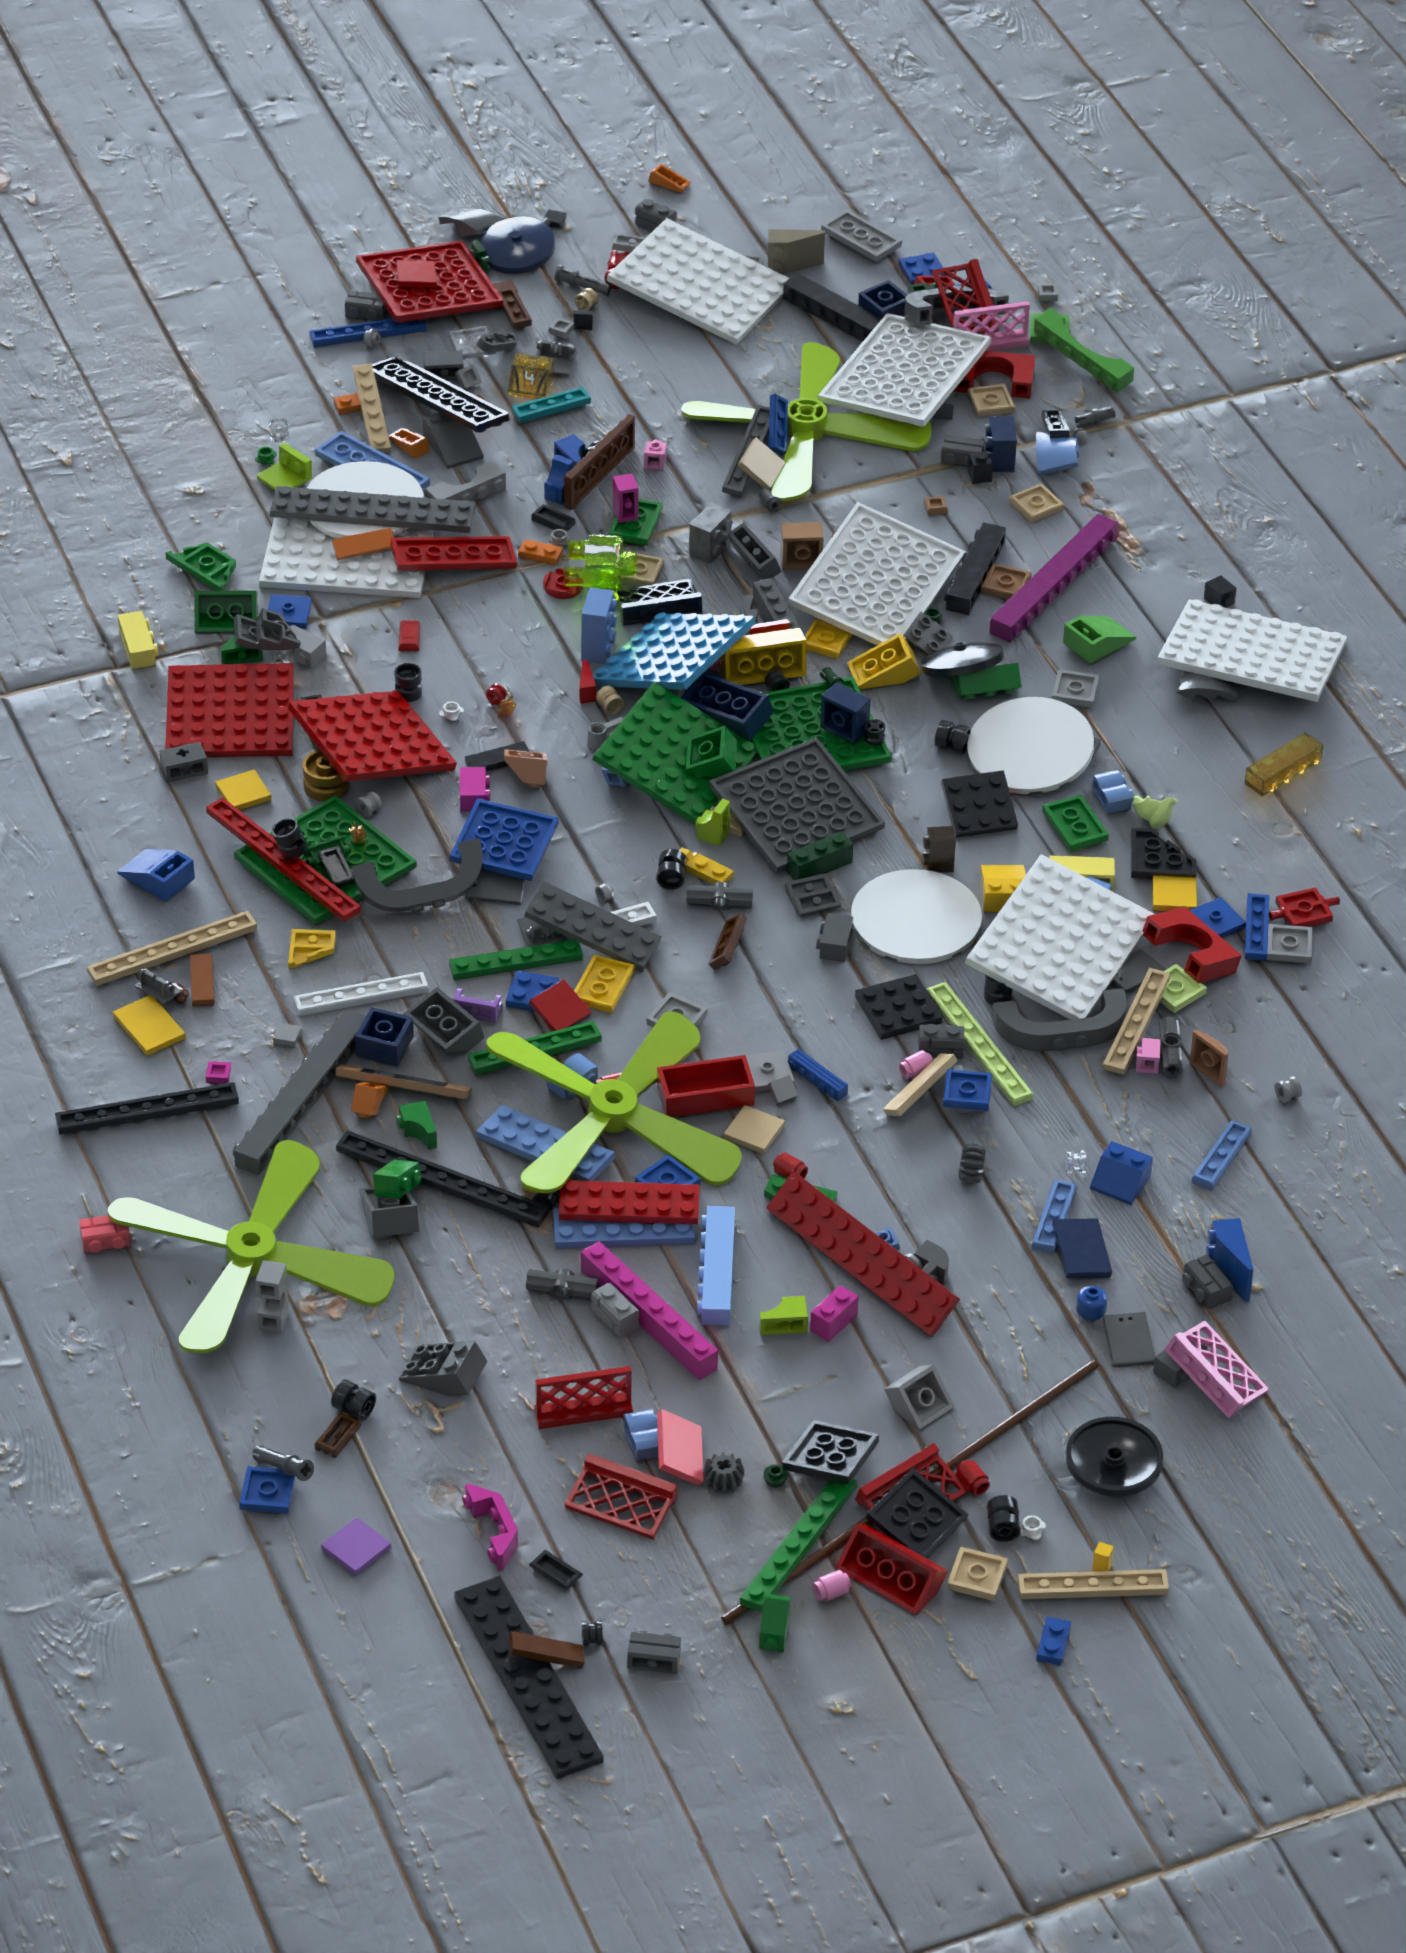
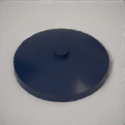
[480,217,555,274]

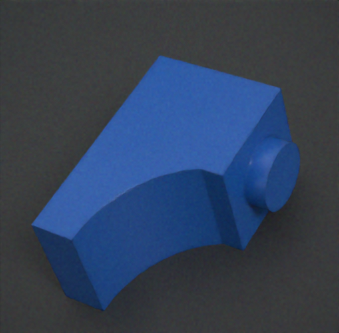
[554,434,586,467]
[544,454,574,505]

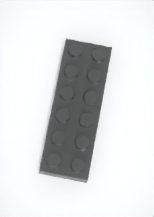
[524,882,662,972]

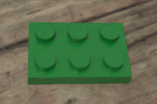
[609,499,663,546]
[1042,795,1109,851]

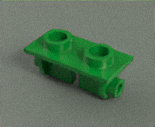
[303,835,350,866]

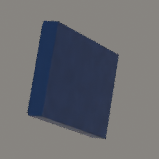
[1052,1218,1112,1278]

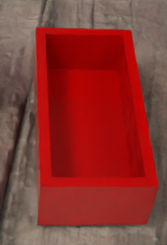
[657,1055,755,1117]

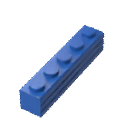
[788,1049,848,1101]

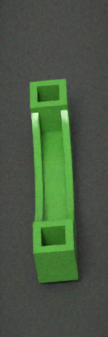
[1034,308,1135,393]

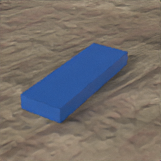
[768,394,788,456]

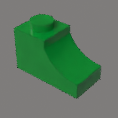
[396,1101,437,1150]

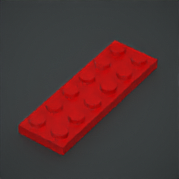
[390,536,517,571]
[559,1180,700,1225]

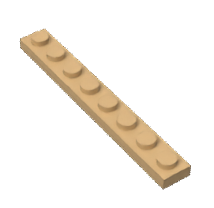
[87,910,257,986]

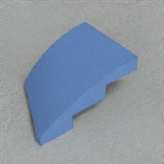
[1036,432,1080,475]

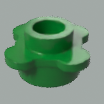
[255,447,277,465]

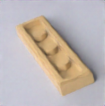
[883,1053,958,1116]

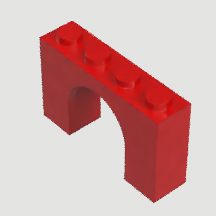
[953,351,1036,399]
[1142,907,1242,983]

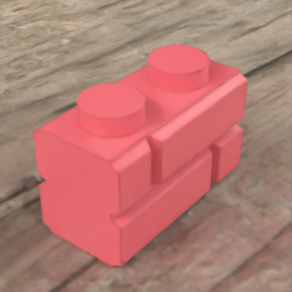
[79,1215,131,1253]

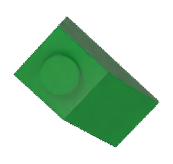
[220,634,263,664]
[759,1593,791,1652]

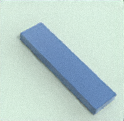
[1192,1120,1252,1190]
[1032,1179,1077,1254]

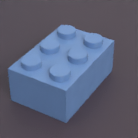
[581,587,617,664]

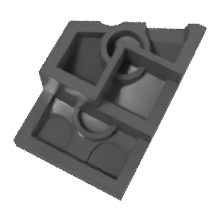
[438,208,505,237]
[234,608,301,650]
[1176,671,1239,702]

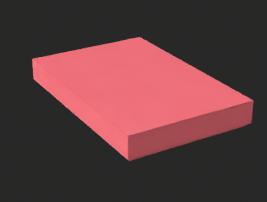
[657,1409,704,1486]

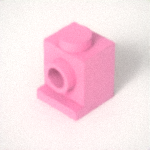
[644,440,667,470]
[1135,1038,1160,1074]

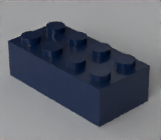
[681,672,774,740]

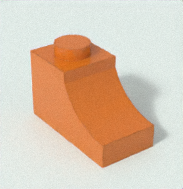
[351,1082,389,1118]

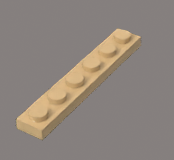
[353,364,391,454]
[1103,968,1170,1075]
[1018,1569,1169,1600]

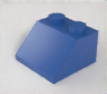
[1090,1141,1153,1205]

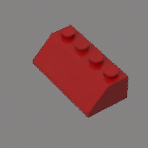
[835,1524,948,1615]

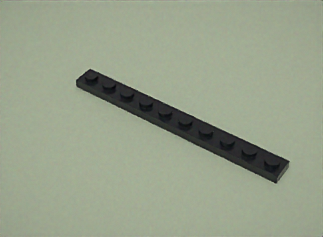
[336,1130,549,1228]

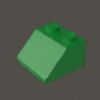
[686,726,737,778]

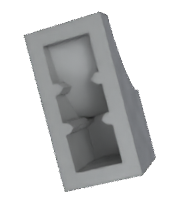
[291,625,326,669]

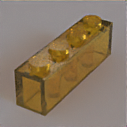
[1244,732,1323,797]

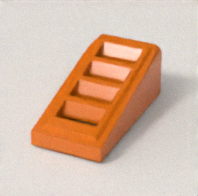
[648,163,691,193]
[388,428,430,459]

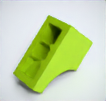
[695,799,730,846]
[759,1296,808,1335]

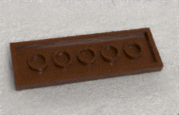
[564,414,635,510]

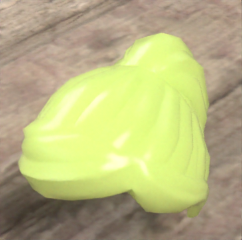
[1132,795,1178,830]

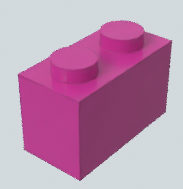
[613,474,639,523]
[460,767,490,811]
[810,1285,859,1342]

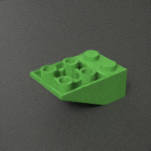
[1063,616,1136,664]

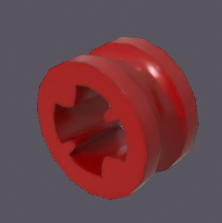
[486,684,507,705]

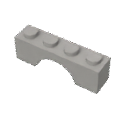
[426,461,506,502]

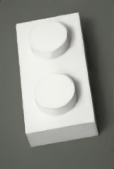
[611,902,657,926]

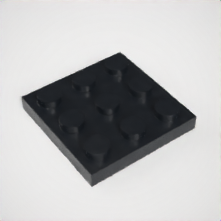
[941,770,1018,838]
[855,974,943,1040]
[782,1420,879,1484]
[866,1468,969,1559]

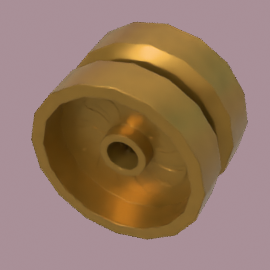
[302,749,350,801]

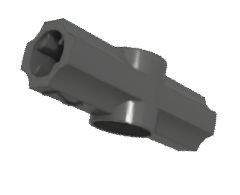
[687,882,753,911]
[1159,1017,1183,1077]
[526,1268,599,1300]

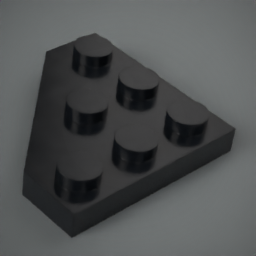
[1131,828,1197,879]

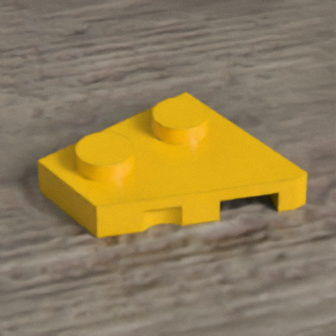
[288,929,336,968]

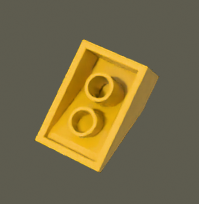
[847,633,921,689]
[980,865,1026,912]

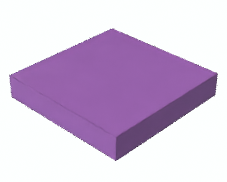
[321,1517,391,1576]

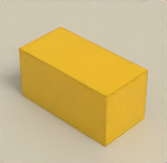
[1092,1542,1114,1572]

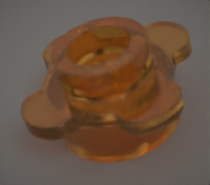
[498,695,517,717]
[349,821,367,845]

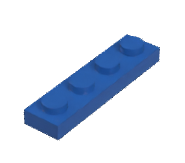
[1245,893,1269,961]

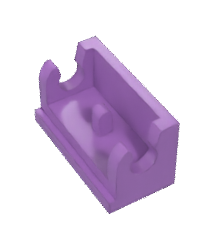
[453,988,502,1023]

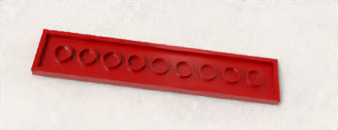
[766,1171,960,1337]

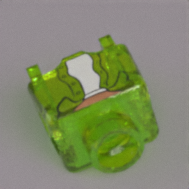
[564,535,637,591]

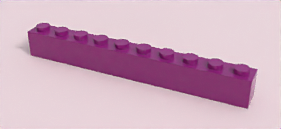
[989,513,1119,643]

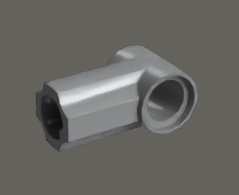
[587,717,623,750]

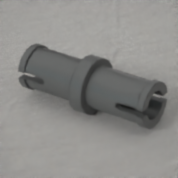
[1075,406,1116,428]

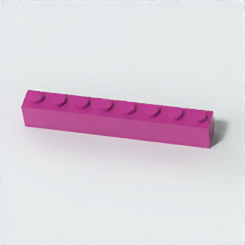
[581,1241,718,1380]

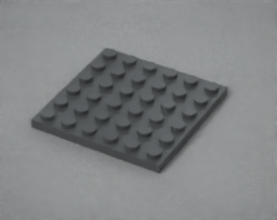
[709,737,885,873]

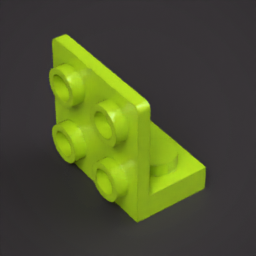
[257,442,312,490]

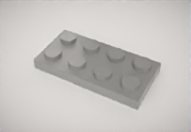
[821,210,902,262]

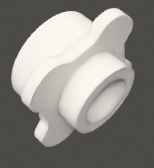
[439,701,464,721]
[1020,1516,1046,1540]

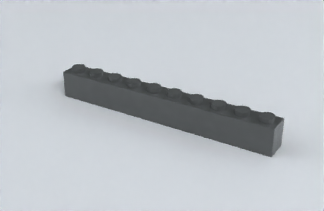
[233,1008,366,1175]

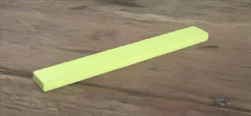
[926,982,1033,1107]

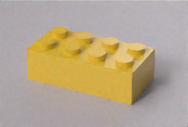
[720,628,807,685]

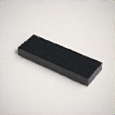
[1042,410,1069,438]
[465,741,530,771]

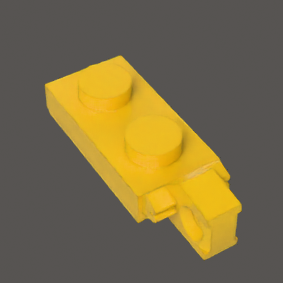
[680,847,734,884]

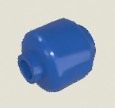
[1076,1286,1107,1321]

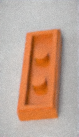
[332,528,394,560]

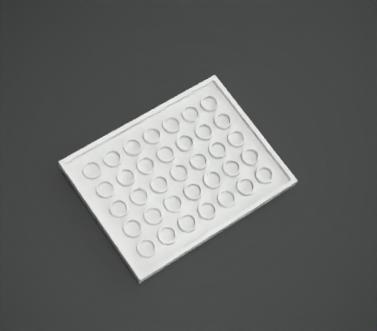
[607,218,790,345]
[818,313,991,427]
[787,502,966,645]
[259,517,435,598]
[1157,599,1347,702]
[965,854,1154,1020]

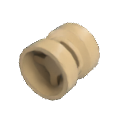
[596,686,624,715]

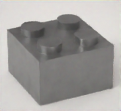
[689,503,733,564]

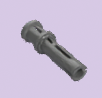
[554,265,612,296]
[252,1445,314,1481]

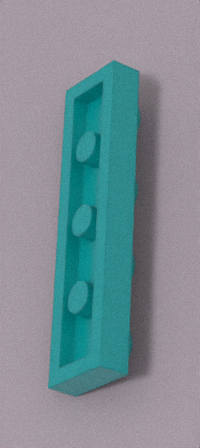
[512,386,591,423]

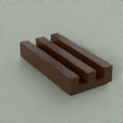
[315,1412,361,1458]

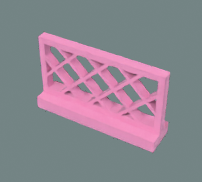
[953,301,1030,351]
[1164,1321,1269,1419]

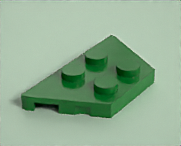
[165,542,236,591]

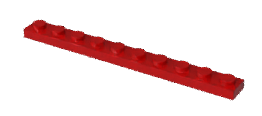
[206,797,361,922]

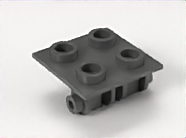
[530,340,577,376]
[903,611,953,655]
[517,918,572,947]

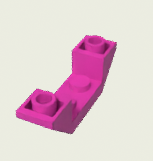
[462,1483,518,1571]

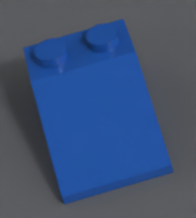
[1206,1218,1254,1302]

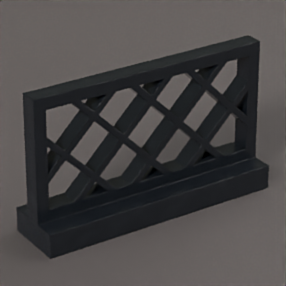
[613,579,703,626]

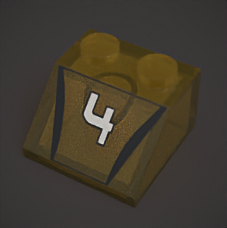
[508,353,554,399]

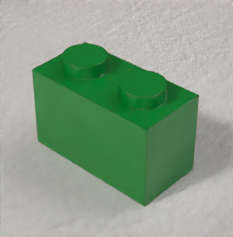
[373,1160,422,1199]

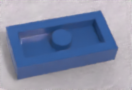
[1036,1617,1071,1666]

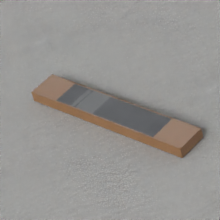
[335,1064,472,1100]

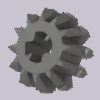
[959,1144,986,1183]
[703,1452,745,1494]

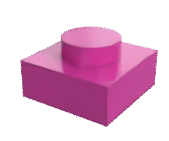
[206,1061,231,1084]

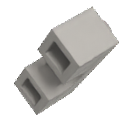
[255,1260,289,1333]

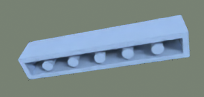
[697,1206,735,1326]

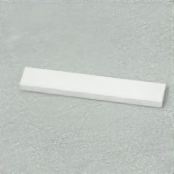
[293,972,428,1016]

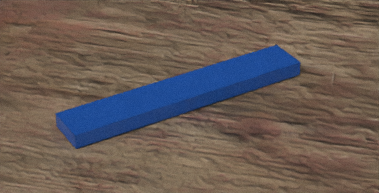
[309,319,426,347]

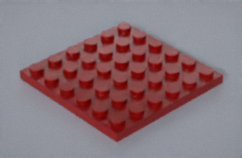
[356,241,504,322]
[165,663,294,757]
[288,690,457,782]

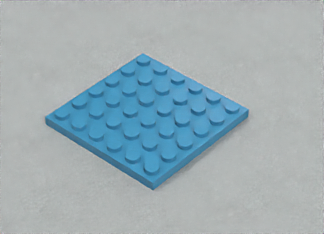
[593,613,756,690]

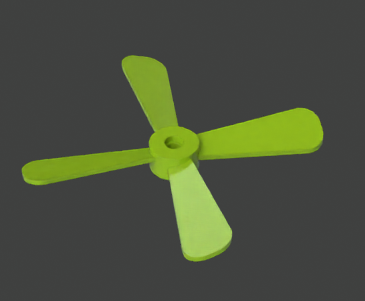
[682,342,932,502]
[486,1012,742,1193]
[108,1140,395,1353]

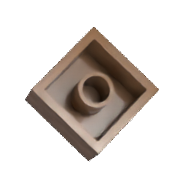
[780,522,824,570]

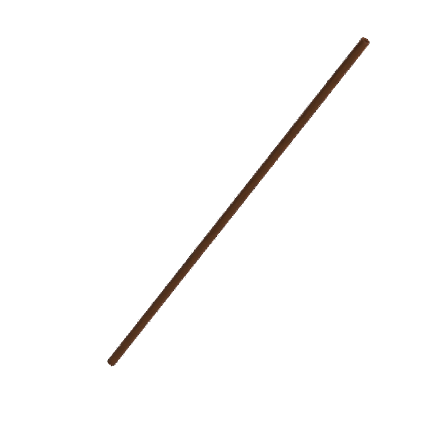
[721,1359,1099,1625]

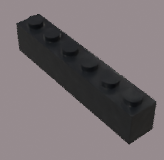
[783,273,882,342]
[944,522,1006,615]

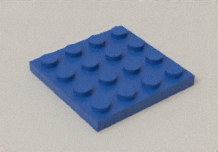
[450,798,559,881]

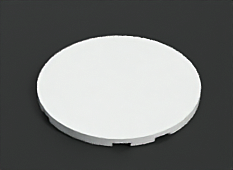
[307,461,424,538]
[967,697,1094,794]
[851,869,982,964]

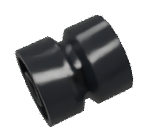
[394,662,422,702]
[935,720,971,753]
[271,818,308,859]
[656,849,687,890]
[984,975,1013,1005]
[331,1379,376,1421]
[987,1495,1021,1542]

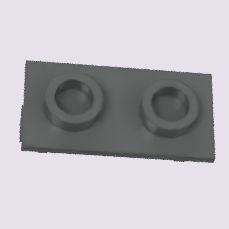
[135,968,181,1004]

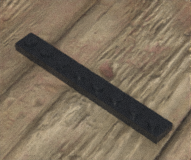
[55,1082,239,1135]

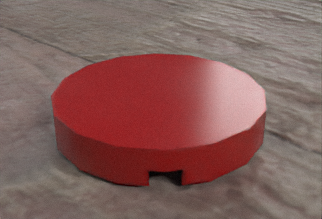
[543,568,584,599]

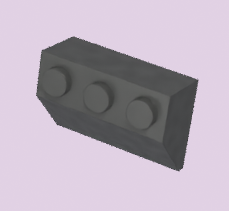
[403,987,484,1052]

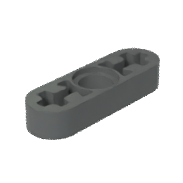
[477,331,519,353]

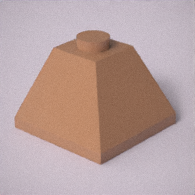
[504,749,547,788]
[1189,1030,1229,1087]

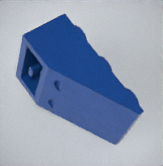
[117,849,195,902]

